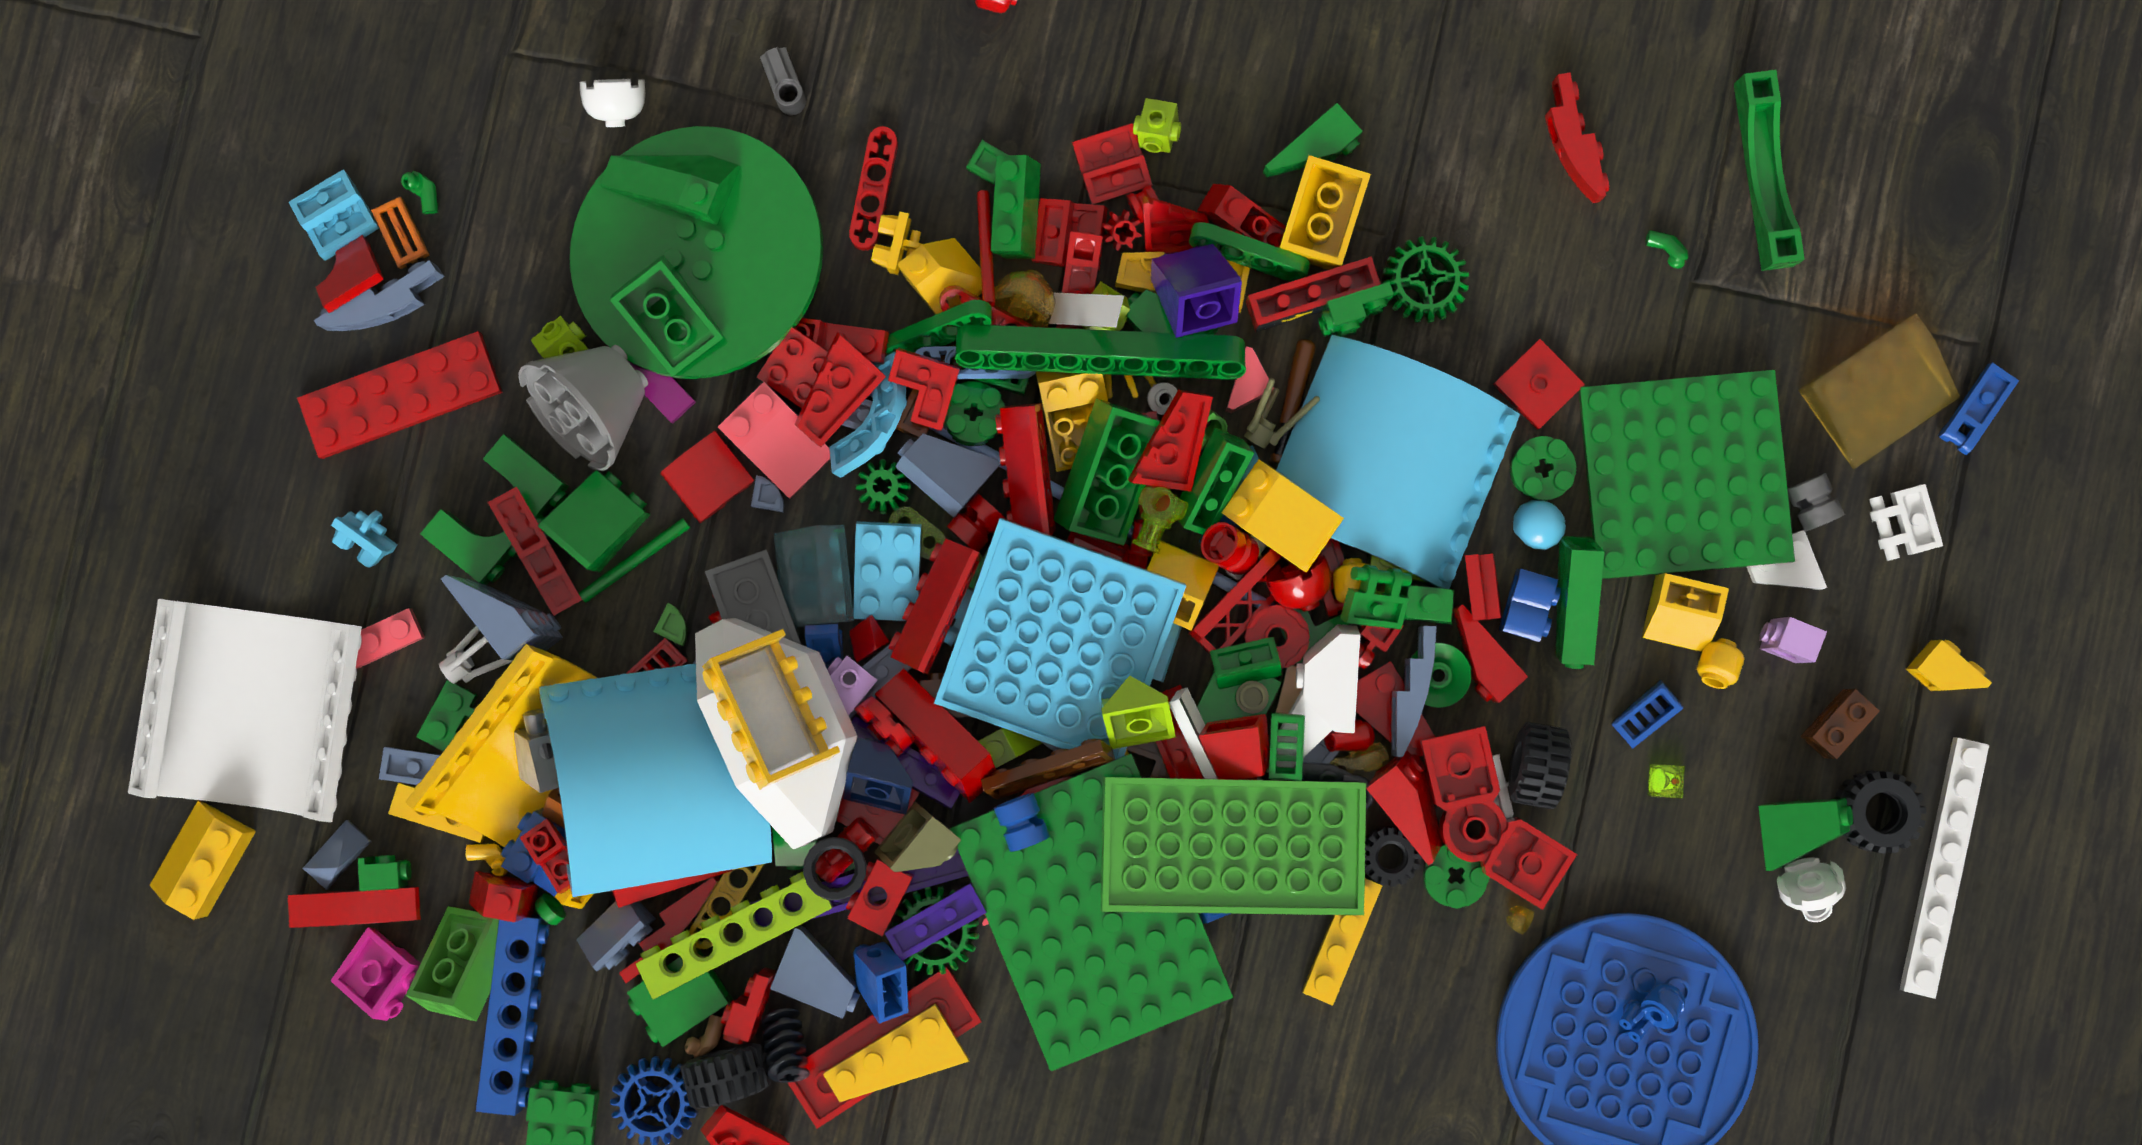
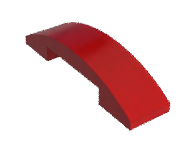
[1056,231,1103,329]

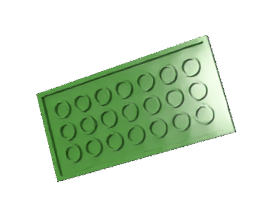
[1100,777,1366,915]

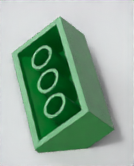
[1053,398,1160,546]

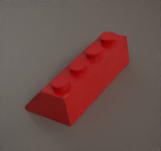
[995,403,1056,536]
[888,538,982,674]

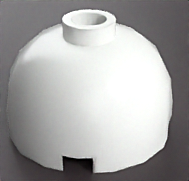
[579,79,645,127]

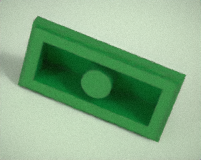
[1210,637,1282,689]

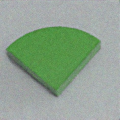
[654,603,687,646]

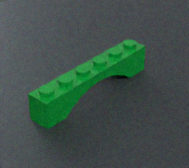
[1734,70,1805,271]

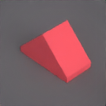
[1226,346,1274,413]

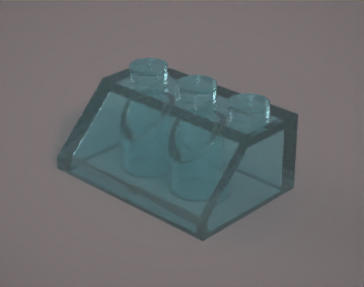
[774,525,854,628]

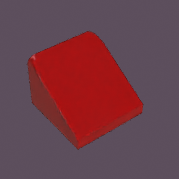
[849,615,889,663]

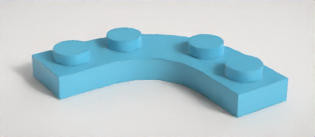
[829,352,907,478]

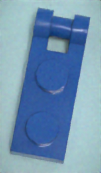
[1938,362,2019,455]

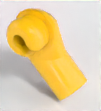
[466,843,508,876]

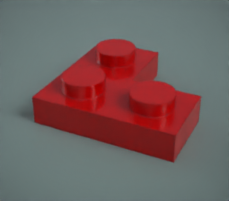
[888,348,961,431]

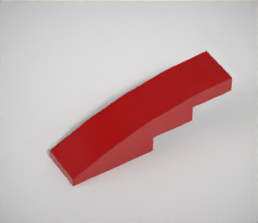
[487,487,582,616]
[619,876,720,983]
[288,887,421,928]

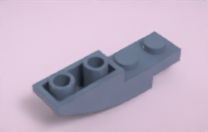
[314,260,445,331]

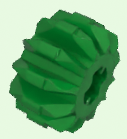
[856,459,911,515]

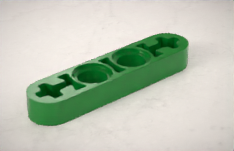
[1189,222,1311,282]
[886,300,992,355]

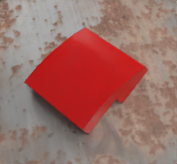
[1071,123,1153,205]
[1032,198,1108,271]
[660,431,754,523]
[1465,553,1502,621]

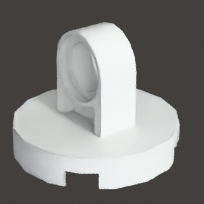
[1777,857,1846,922]

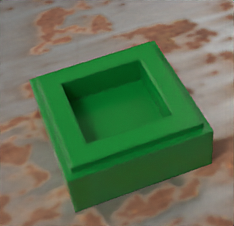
[966,140,1008,185]

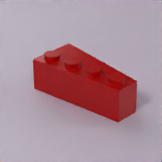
[875,668,996,803]

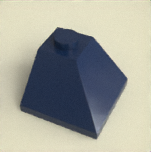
[843,737,913,815]

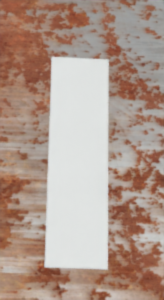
[1040,292,1124,328]

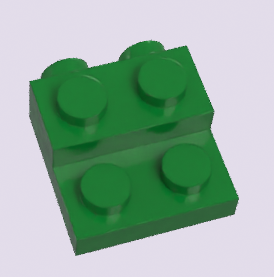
[1318,282,1393,338]
[526,1080,600,1145]

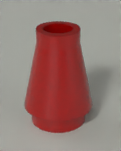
[1324,719,1375,752]

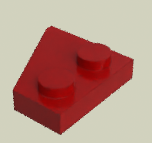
[1142,196,1209,253]

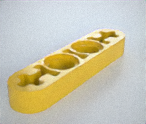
[689,864,765,949]

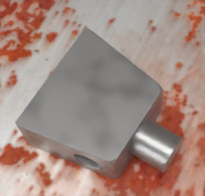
[514,709,559,793]

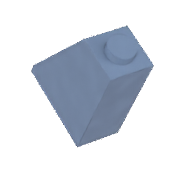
[895,434,1001,518]
[770,925,860,1019]

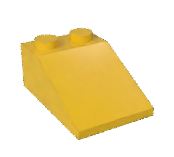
[1222,459,1344,572]

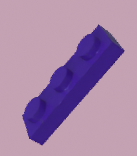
[885,883,987,961]

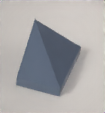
[303,820,371,890]

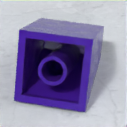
[1151,244,1242,338]

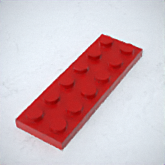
[297,331,503,459]
[788,966,982,1129]

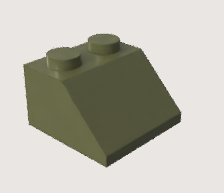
[874,802,961,872]

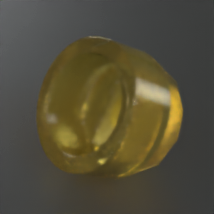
[1506,905,1534,934]

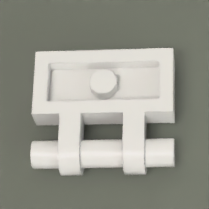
[1869,484,1943,561]

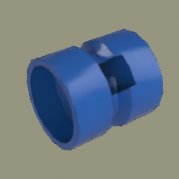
[994,793,1050,852]

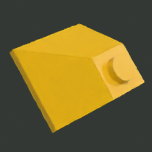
[897,238,982,315]

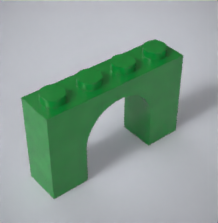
[420,434,569,585]

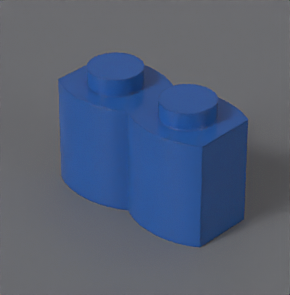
[1499,569,1561,642]

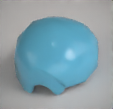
[1513,500,1566,550]

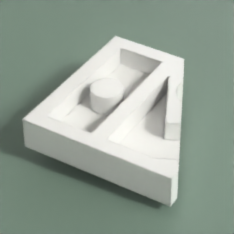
[1747,530,1827,590]

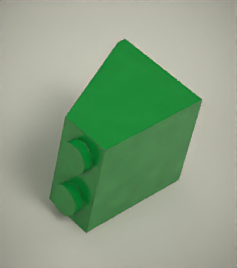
[538,470,651,572]

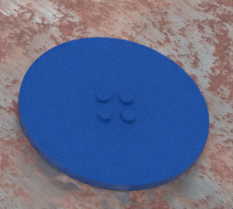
[1496,913,1759,1145]

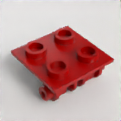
[757,327,828,408]

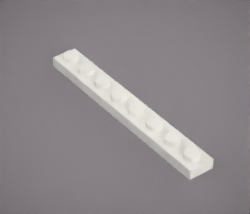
[1899,737,1989,999]

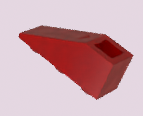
[1197,184,1286,248]

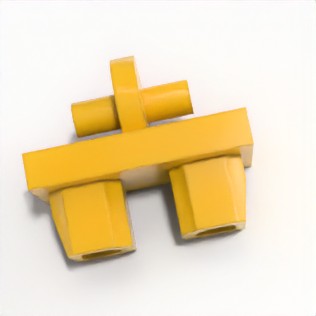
[871,211,922,275]

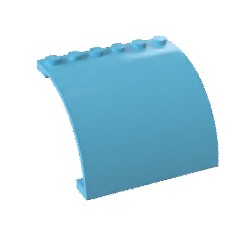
[1276,335,1520,589]
[539,664,772,897]

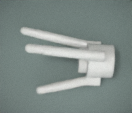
[439,626,513,684]

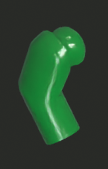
[401,171,438,214]
[1645,230,1688,269]

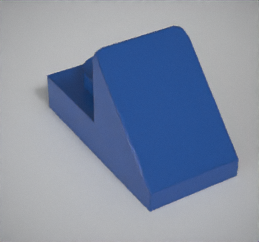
[805,624,844,669]

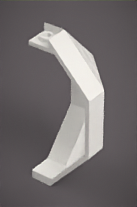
[695,618,857,849]

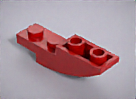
[1545,72,1609,203]
[795,318,889,364]

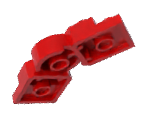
[1420,726,1577,910]

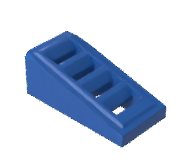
[1611,680,1684,748]

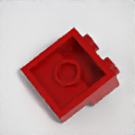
[721,967,777,1044]

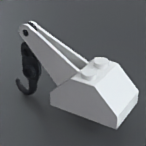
[1257,624,1374,809]

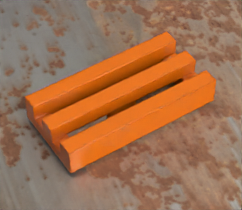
[371,197,430,269]

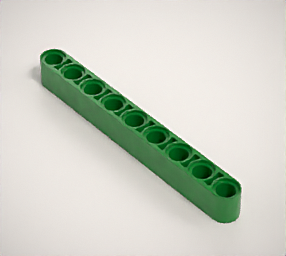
[955,324,1246,379]

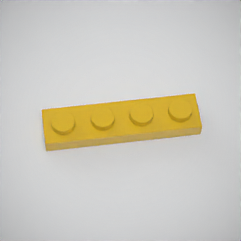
[1302,878,1383,1006]

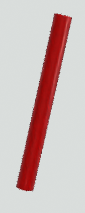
[977,190,995,307]

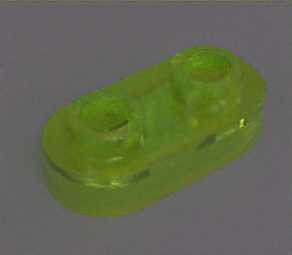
[889,507,945,559]

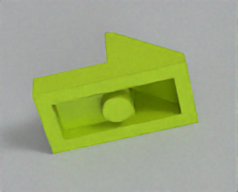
[978,728,1042,768]

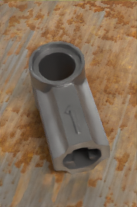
[760,47,806,115]

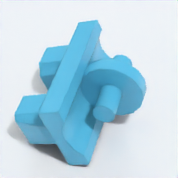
[331,510,398,568]

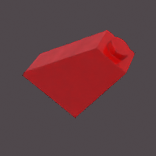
[469,871,539,922]

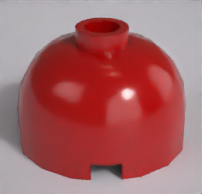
[1264,554,1332,611]

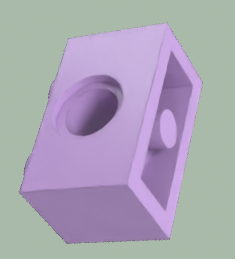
[1759,617,1827,663]

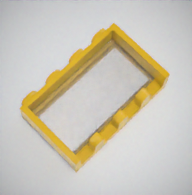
[702,629,840,790]

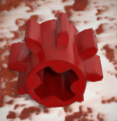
[1101,210,1142,251]

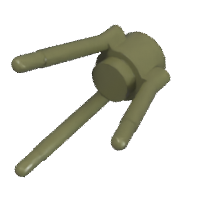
[1244,378,1320,449]

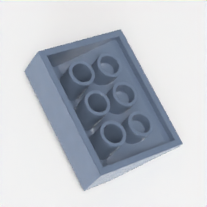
[441,575,563,660]

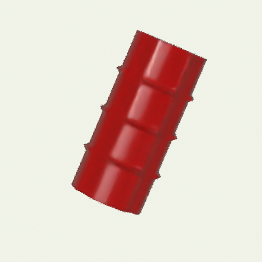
[815,817,877,883]

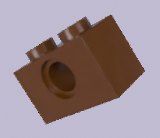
[1800,689,1880,759]

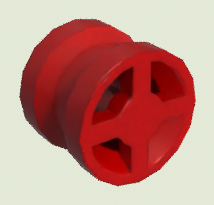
[1126,184,1158,224]

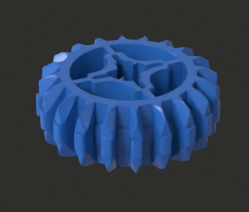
[610,1056,698,1145]

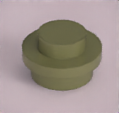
[1236,681,1269,714]

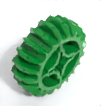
[1382,236,1469,323]
[892,886,979,975]

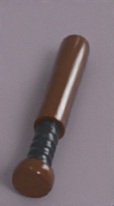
[1269,339,1316,464]

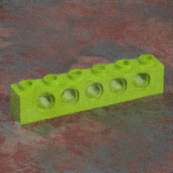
[636,872,833,999]

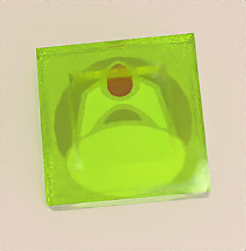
[1648,764,1685,798]

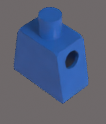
[853,942,909,1024]

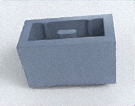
[576,901,656,972]

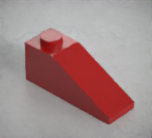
[1453,604,1528,703]

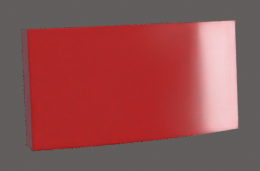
[520,819,570,894]

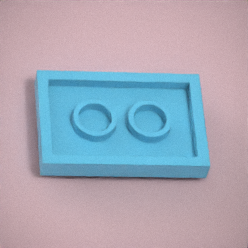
[853,521,922,621]

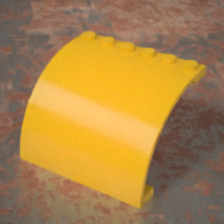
[405,644,597,909]

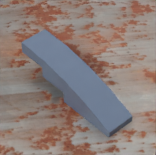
[1391,626,1437,757]

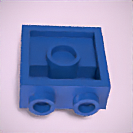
[501,808,566,897]

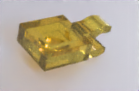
[1330,742,1389,774]

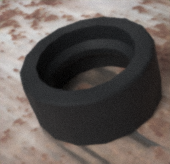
[803,837,867,900]

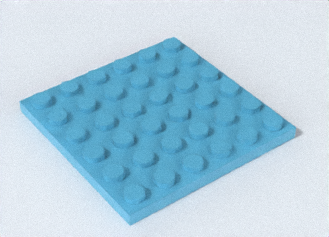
[934,518,1186,759]

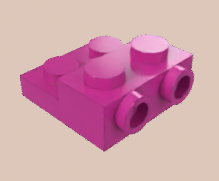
[331,927,421,1021]

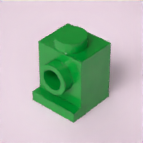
[358,855,412,891]

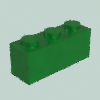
[991,155,1041,259]
[1172,428,1254,535]

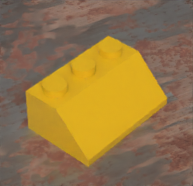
[1280,155,1371,270]
[150,800,256,920]

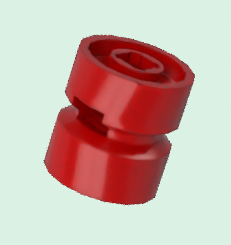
[947,493,1007,552]
[1201,522,1259,575]

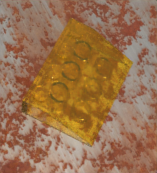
[1798,313,1960,469]

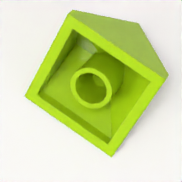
[1101,675,1176,749]

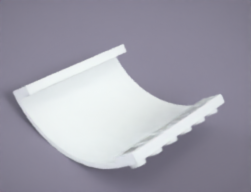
[128,599,362,822]

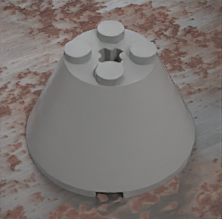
[519,344,648,471]

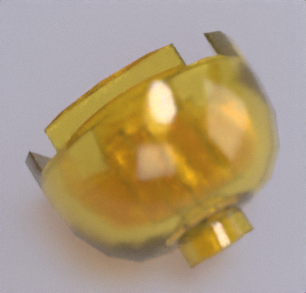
[995,270,1056,328]

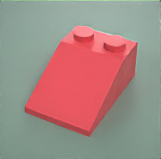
[718,382,830,499]

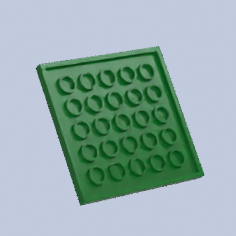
[1578,370,1795,579]

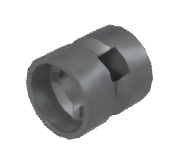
[1788,473,1845,531]

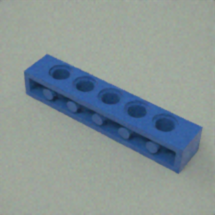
[476,915,549,1116]

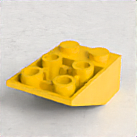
[1036,371,1108,472]

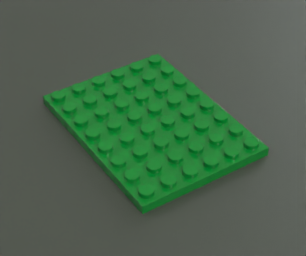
[950,752,1233,1071]

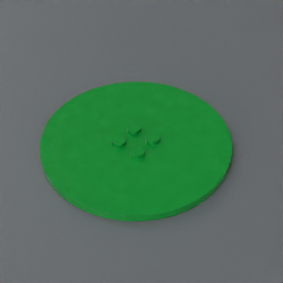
[570,126,823,379]

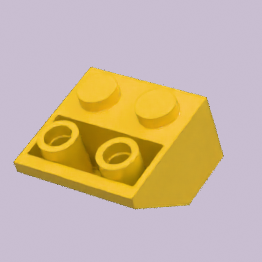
[1147,540,1219,631]
[1642,573,1729,652]

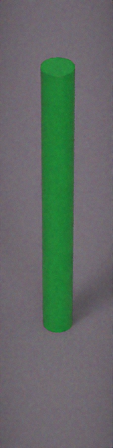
[578,518,691,603]

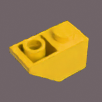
[1906,640,1992,691]

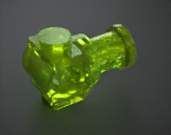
[1132,486,1188,554]

